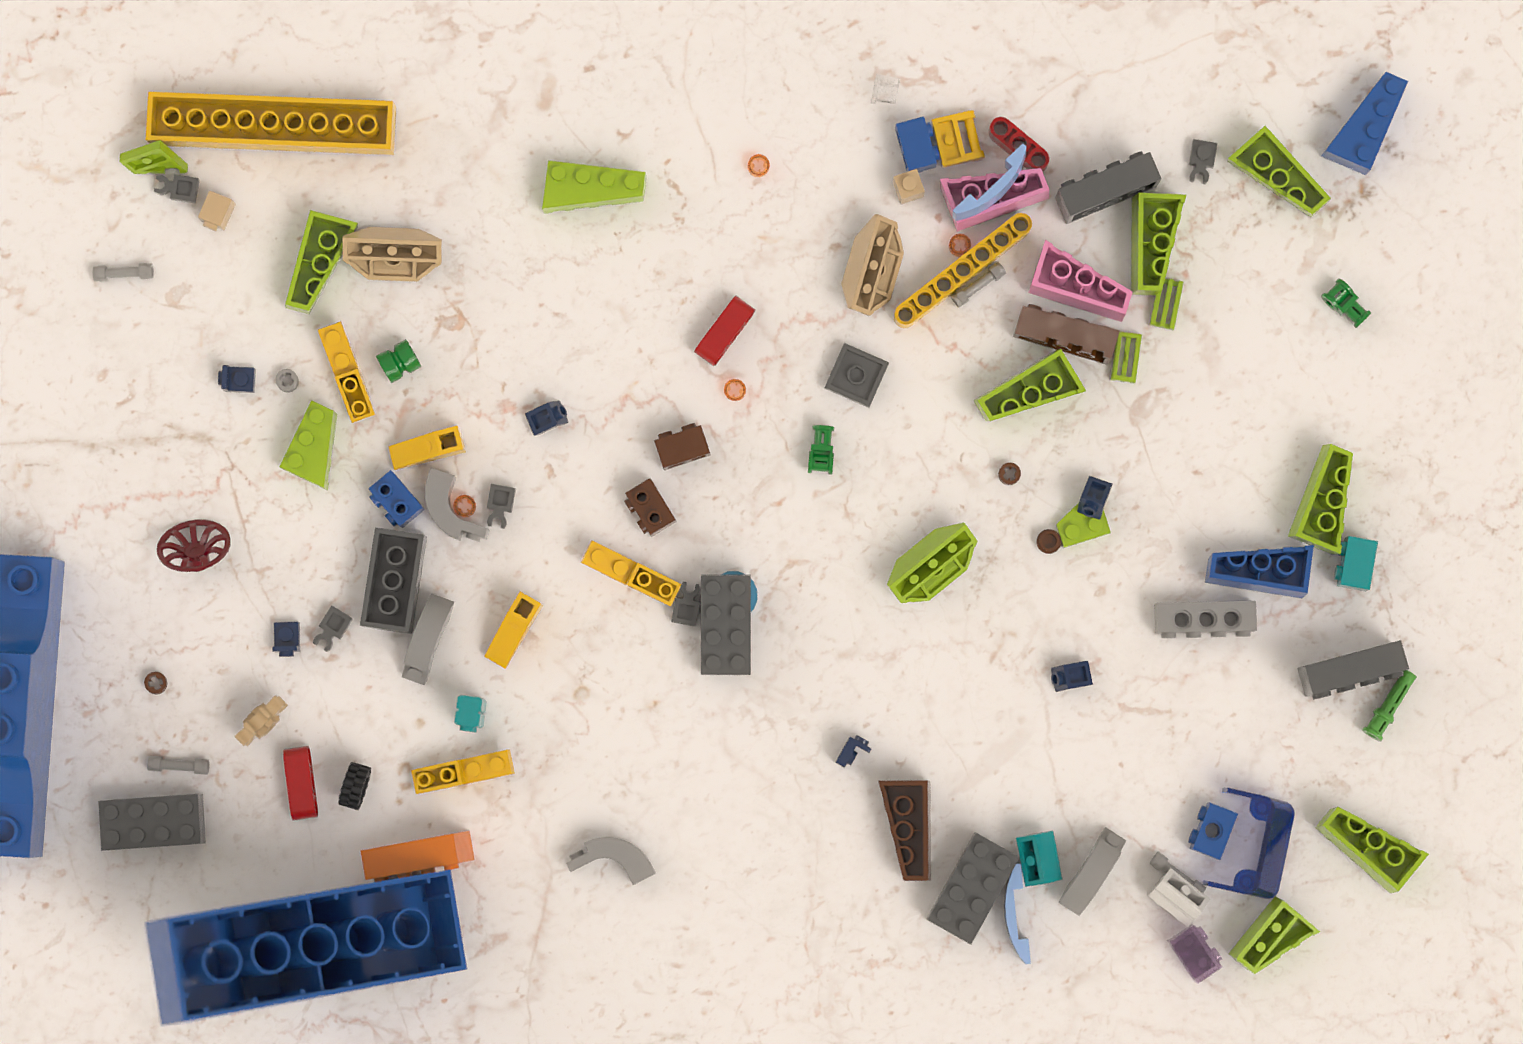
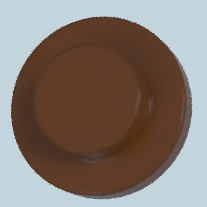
[1036,529,1061,554]

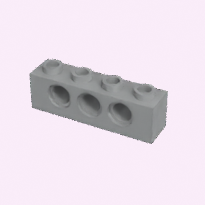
[1154,601,1257,638]

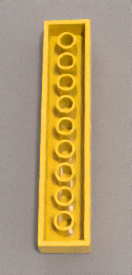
[146,92,396,155]

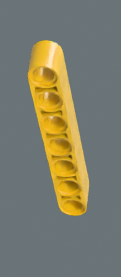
[894,213,1032,328]

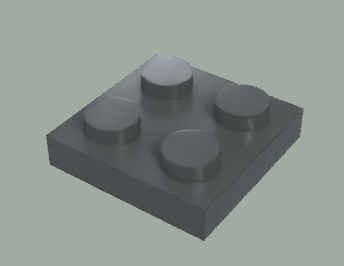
[824,343,889,408]

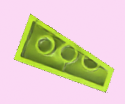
[542,160,647,214]
[1131,193,1187,295]
[285,210,358,314]
[973,349,1086,421]

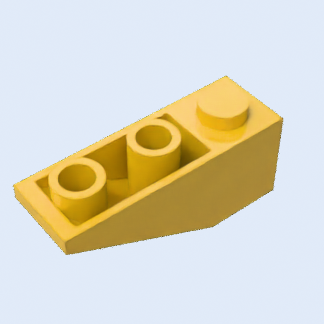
[388,426,466,470]
[484,591,543,669]

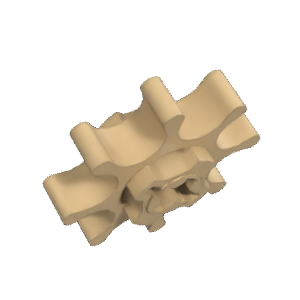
[235,695,288,746]

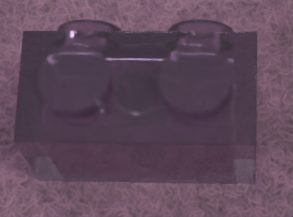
[1167,924,1223,984]

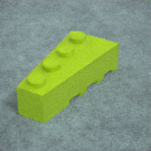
[1227,126,1331,217]
[1288,444,1353,555]
[1315,807,1429,893]

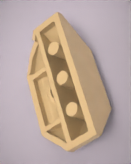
[841,214,904,316]
[342,227,442,282]

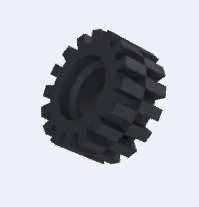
[338,762,371,810]

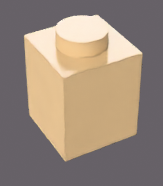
[893,169,925,204]
[198,190,236,231]

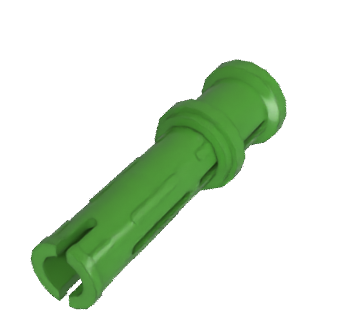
[1362,670,1417,742]

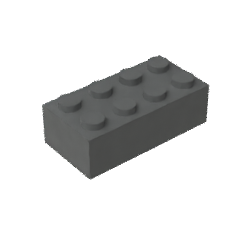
[1055,151,1162,224]
[360,528,427,634]
[701,574,751,675]
[1297,640,1409,700]
[98,794,206,851]
[926,832,1020,945]

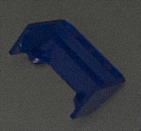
[1203,788,1295,899]

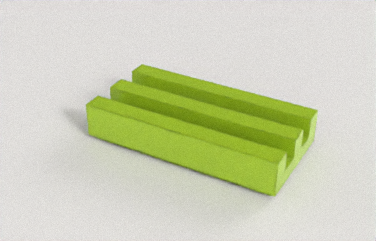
[1149,279,1184,330]
[1110,331,1142,384]

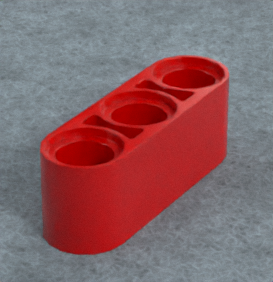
[989,117,1050,172]
[694,296,756,366]
[283,746,318,821]

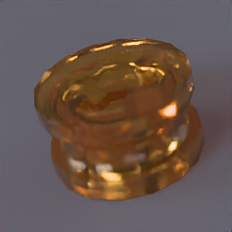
[747,154,770,177]
[949,233,971,257]
[724,379,746,401]
[453,495,476,518]

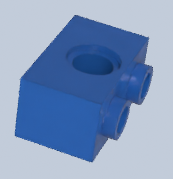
[1188,803,1238,860]

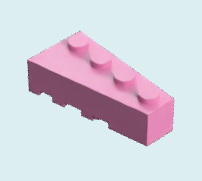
[940,168,1050,231]
[1028,240,1132,322]

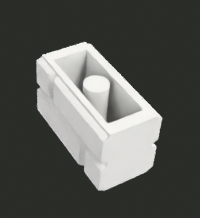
[1149,868,1210,927]

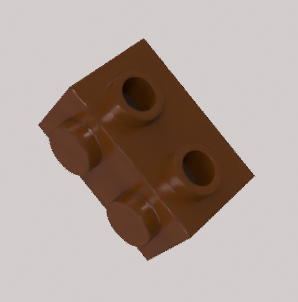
[654,423,711,471]
[624,478,677,537]

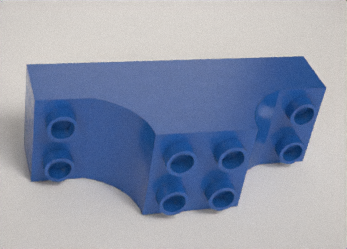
[0,554,65,858]
[145,870,467,1026]

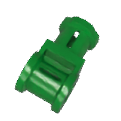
[1321,278,1371,328]
[808,425,835,475]

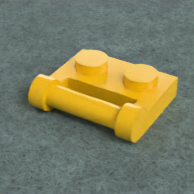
[931,110,985,168]

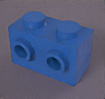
[895,116,940,172]
[368,470,425,528]

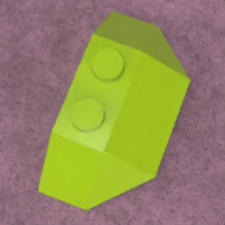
[887,522,978,603]

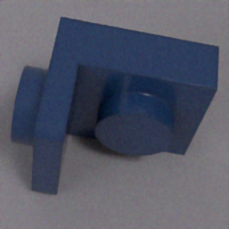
[218,365,256,393]
[525,401,568,436]
[1077,476,1113,519]
[272,622,300,657]
[1051,661,1093,692]
[835,735,872,768]

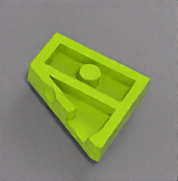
[119,140,188,174]
[1056,503,1111,548]

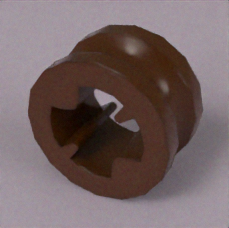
[998,462,1021,485]
[144,672,167,695]

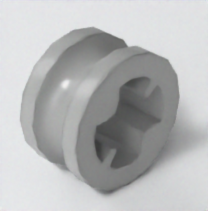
[276,369,299,393]

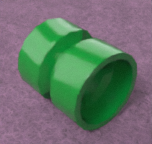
[376,339,422,383]

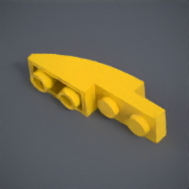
[318,321,375,423]
[580,540,682,606]
[411,749,515,794]

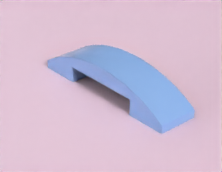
[952,144,1026,221]
[1004,863,1031,964]

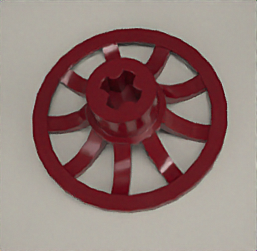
[156,520,231,572]

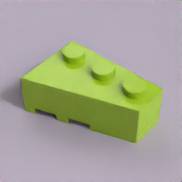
[280,400,337,490]
[1228,896,1320,974]

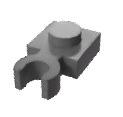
[1188,139,1218,184]
[154,174,200,204]
[487,484,516,529]
[671,581,700,627]
[313,605,353,652]

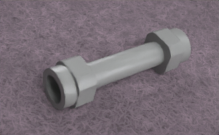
[951,262,1007,308]
[92,263,154,282]
[147,756,209,775]
[1149,852,1206,893]

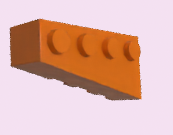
[361,831,475,882]

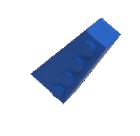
[1321,72,1408,175]
[1205,545,1314,599]

